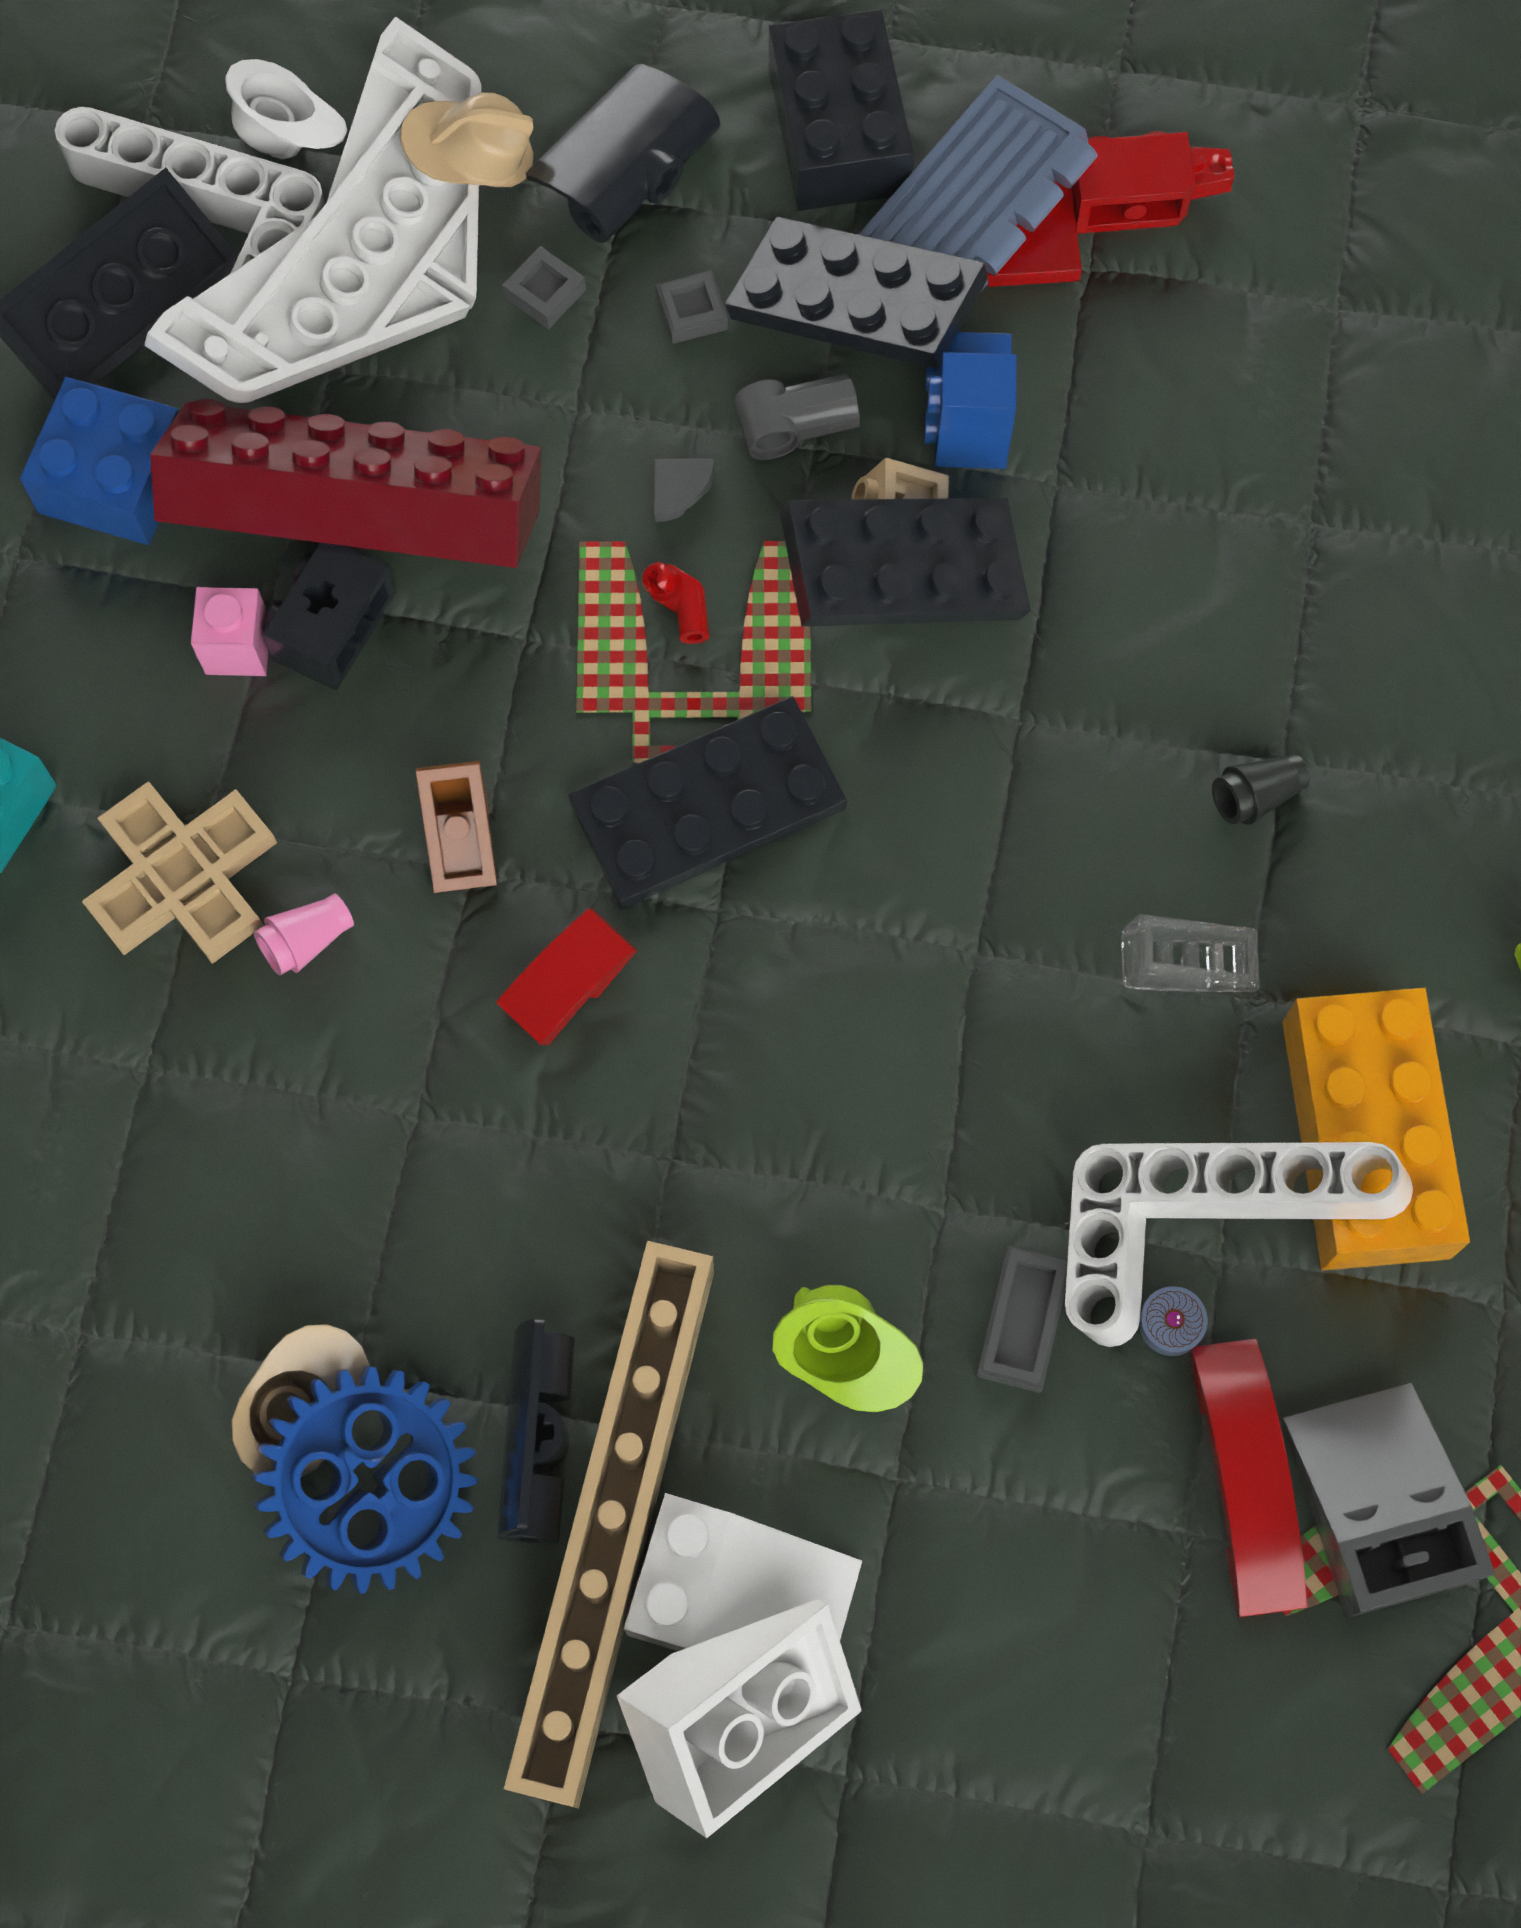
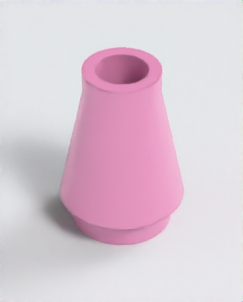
[254,893,354,975]

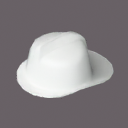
[225,59,348,159]

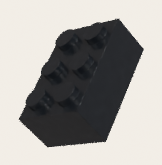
[769,9,914,211]

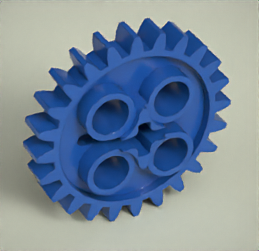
[252,1366,478,1593]

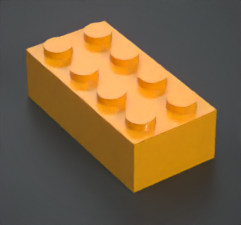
[1282,988,1470,1271]

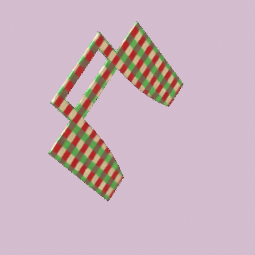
[576,541,812,764]
[1283,1465,1521,1795]

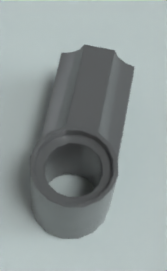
[734,373,860,460]

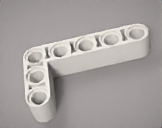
[55,107,325,274]
[1065,1142,1413,1347]

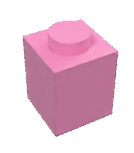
[191,587,269,676]

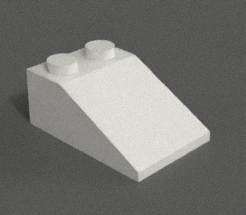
[624,1493,862,1651]
[617,1599,862,1838]

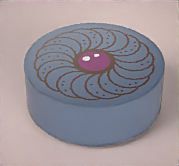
[1138,1286,1208,1356]

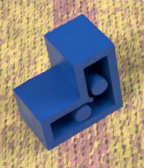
[924,332,1017,469]

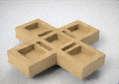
[82,781,277,964]

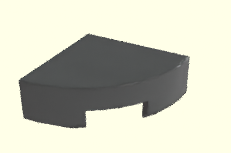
[654,458,715,522]

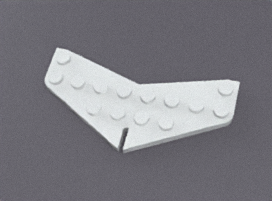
[144,17,481,403]

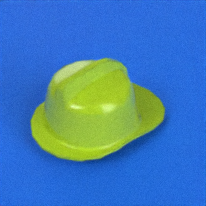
[772,1285,923,1412]

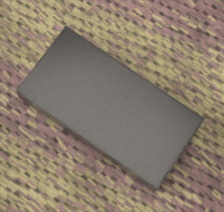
[976,1246,1068,1393]

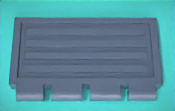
[858,75,1098,293]

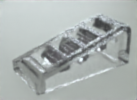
[1121,914,1260,993]

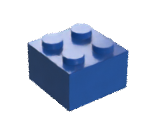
[20,377,179,545]

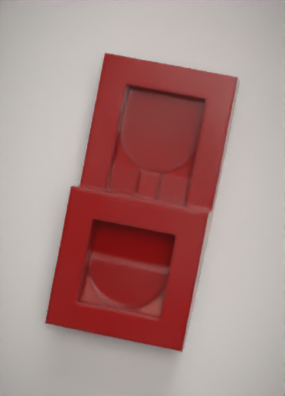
[496,908,638,1045]

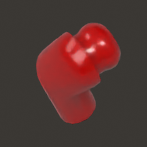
[642,562,709,644]

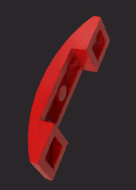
[1189,1339,1307,1618]

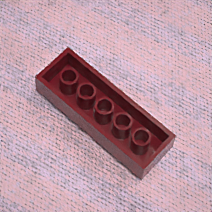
[150,399,542,568]

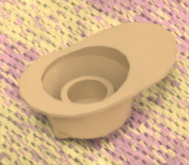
[400,92,533,187]
[232,1324,369,1477]

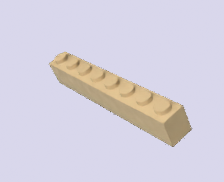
[504,1241,714,1809]

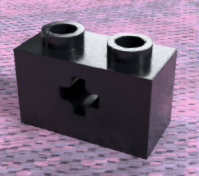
[263,543,396,691]

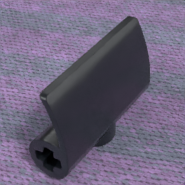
[526,64,720,243]
[497,1319,575,1544]

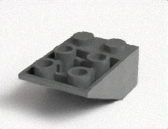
[1282,1383,1495,1618]

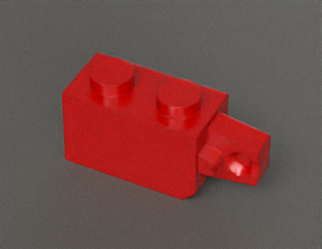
[1072,131,1234,234]

